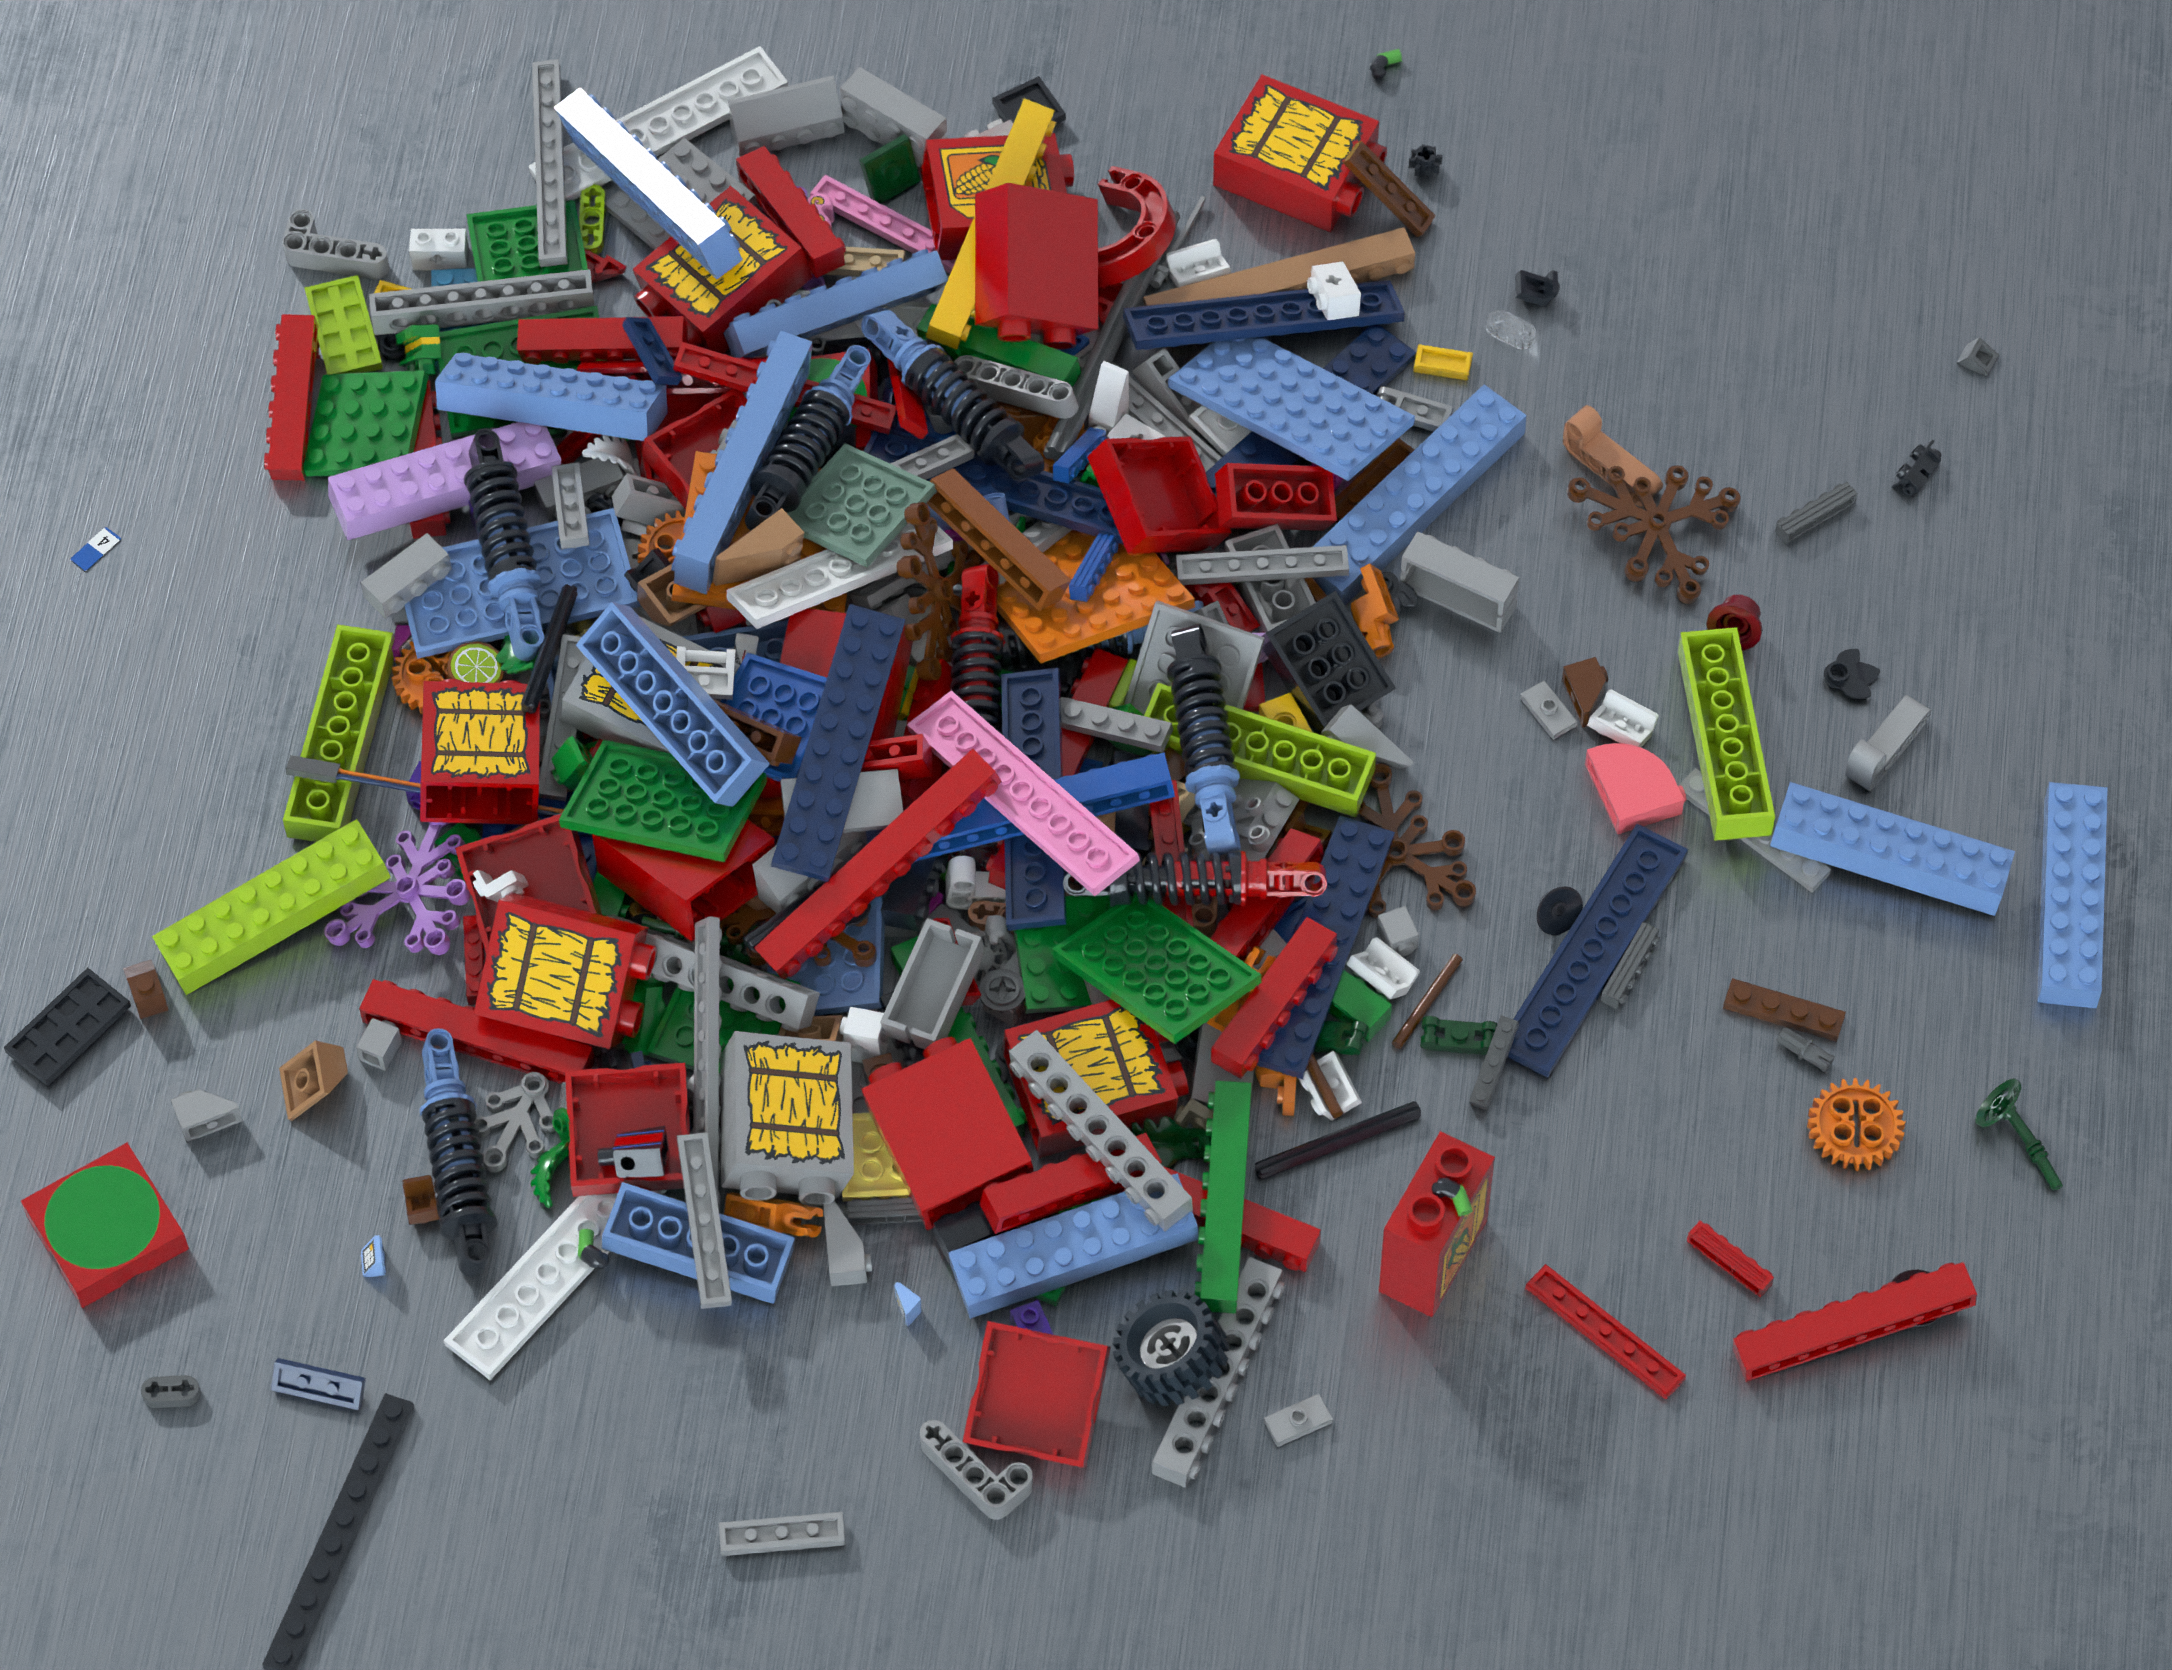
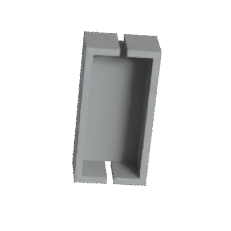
[840,66,947,167]
[1400,531,1519,633]
[880,918,986,1049]

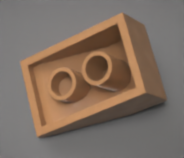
[712,508,805,586]

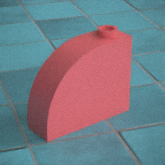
[1585,743,1686,835]

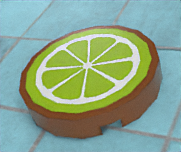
[447,641,505,683]

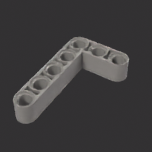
[926,355,1079,434]

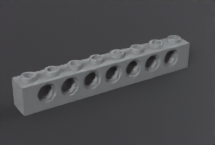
[369,270,595,335]
[607,915,820,1032]
[1009,1030,1193,1231]
[1152,1257,1286,1488]

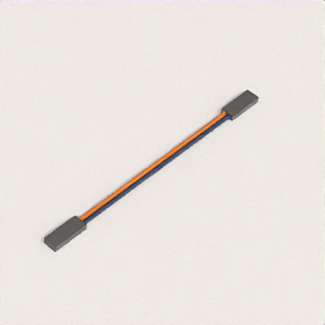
[286,755,564,817]

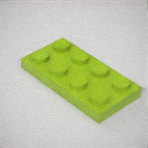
[304,275,383,374]

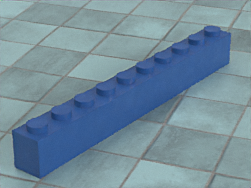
[880,752,1175,862]

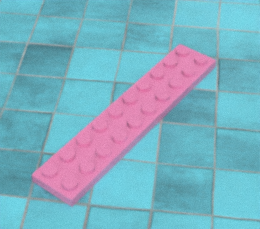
[907,691,1140,896]

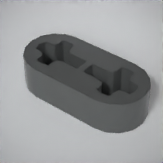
[141,1375,201,1408]

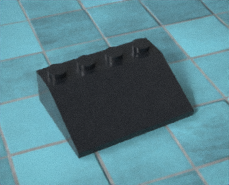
[1261,591,1396,735]

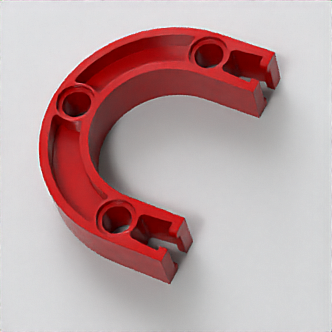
[1098,166,1176,287]

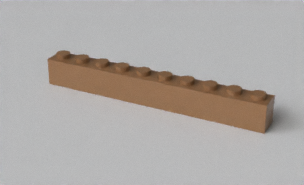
[1143,227,1415,306]

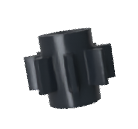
[1408,144,1443,179]

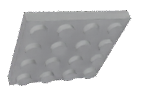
[605,138,757,250]
[1124,601,1265,715]

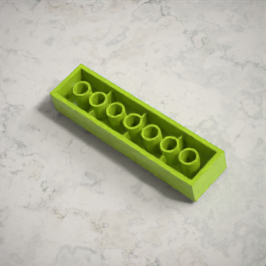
[283,624,394,842]
[1678,627,1775,841]
[1140,683,1376,817]
[152,819,391,995]

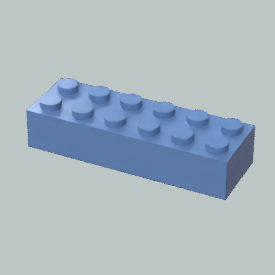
[602,1182,795,1304]

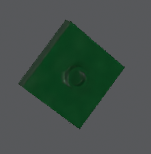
[859,134,921,204]

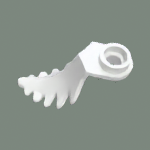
[582,435,641,477]

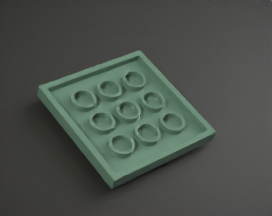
[787,443,936,568]

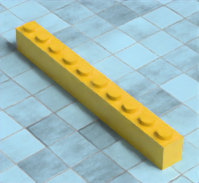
[926,98,1056,349]

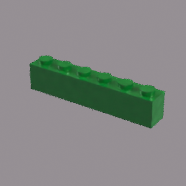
[916,304,1081,388]

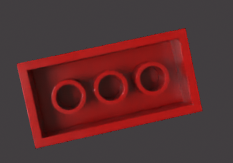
[1215,463,1337,531]

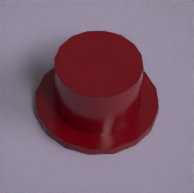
[1706,595,1763,651]

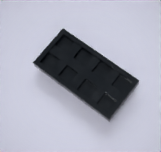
[4,967,131,1086]

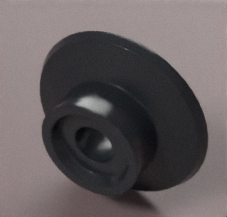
[1536,886,1583,935]

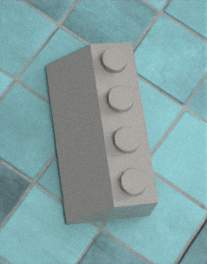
[728,75,844,157]
[1225,524,1316,633]
[1190,779,1299,861]
[752,831,868,913]

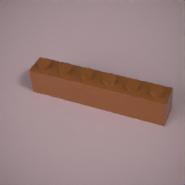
[926,468,1071,611]

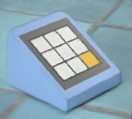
[361,1235,386,1277]
[894,1282,922,1326]

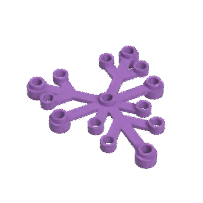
[324,822,470,955]

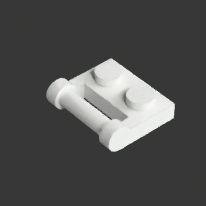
[676,646,736,700]

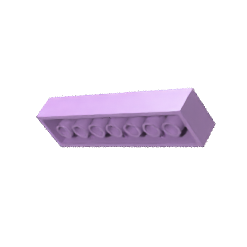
[328,422,561,541]

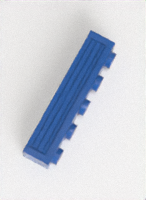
[1053,427,1107,483]
[1069,533,1118,602]

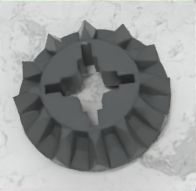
[979,969,1025,1014]

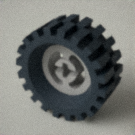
[1112,1290,1229,1406]

